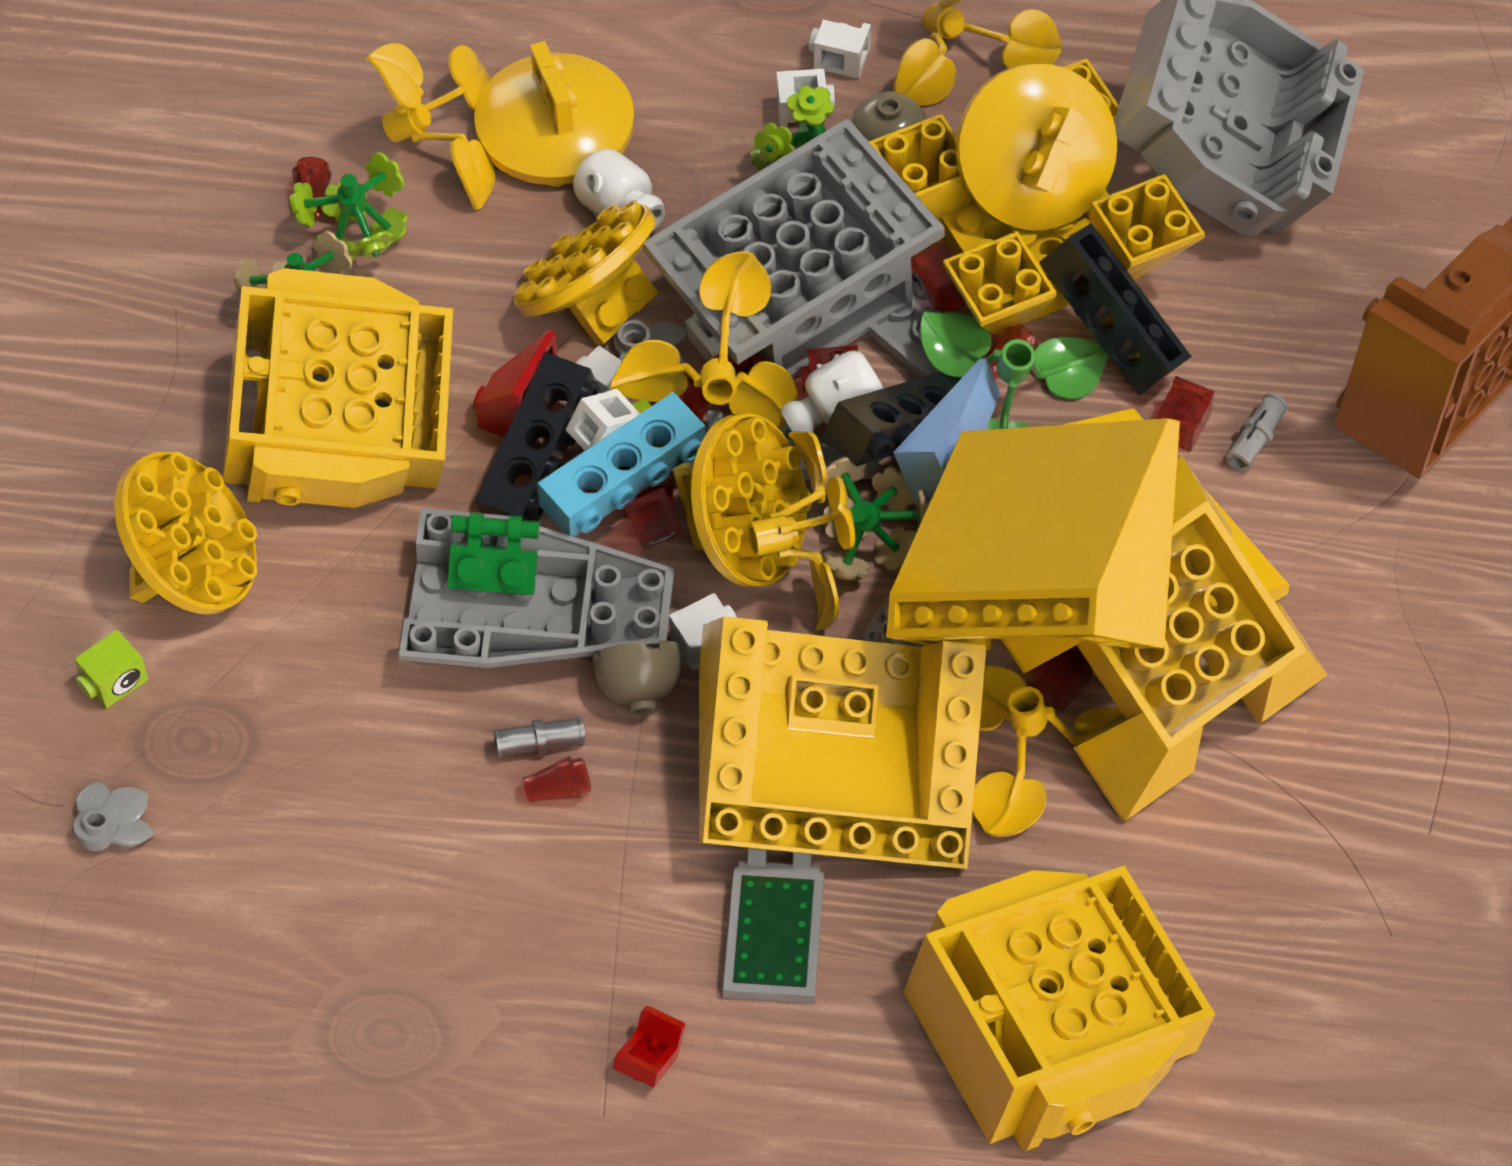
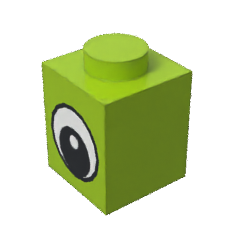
[74,629,149,709]

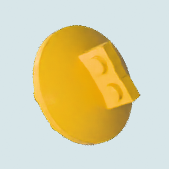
[474,41,634,188]
[956,63,1117,231]
[514,200,659,345]
[673,413,812,587]
[114,452,257,615]

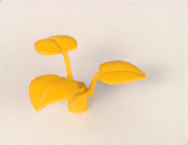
[893,0,1062,106]
[365,43,495,211]
[610,251,798,428]
[748,431,855,631]
[973,666,1122,837]

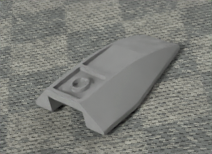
[399,508,674,668]

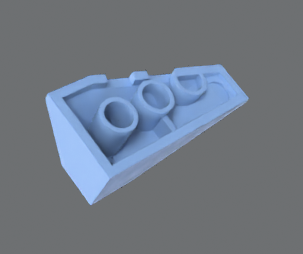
[893,359,1001,507]

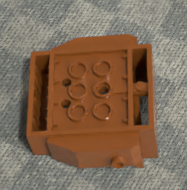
[1334,217,1512,479]

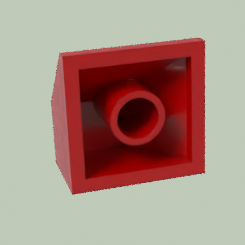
[473,330,558,437]

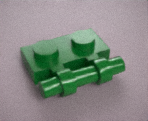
[447,512,540,595]

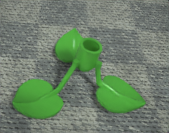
[920,312,1109,430]

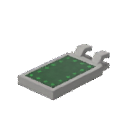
[723,848,824,1004]

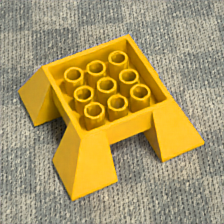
[869,58,1205,335]
[1000,456,1328,822]

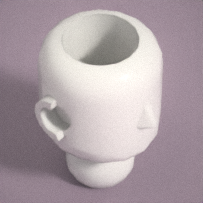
[573,149,665,231]
[780,351,884,432]

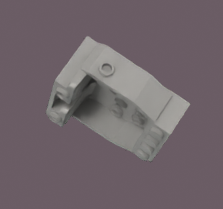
[1114,0,1365,236]

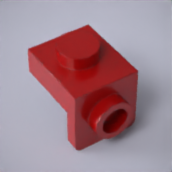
[613,1006,686,1088]

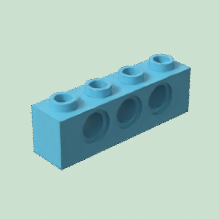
[538,392,705,537]

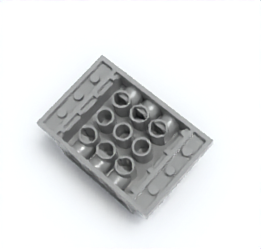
[643,118,945,378]

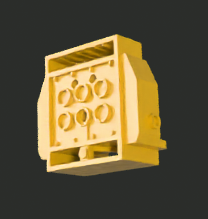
[223,268,453,508]
[904,865,1215,1151]

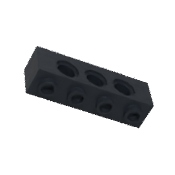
[1039,223,1192,396]
[475,352,599,521]
[822,372,957,467]

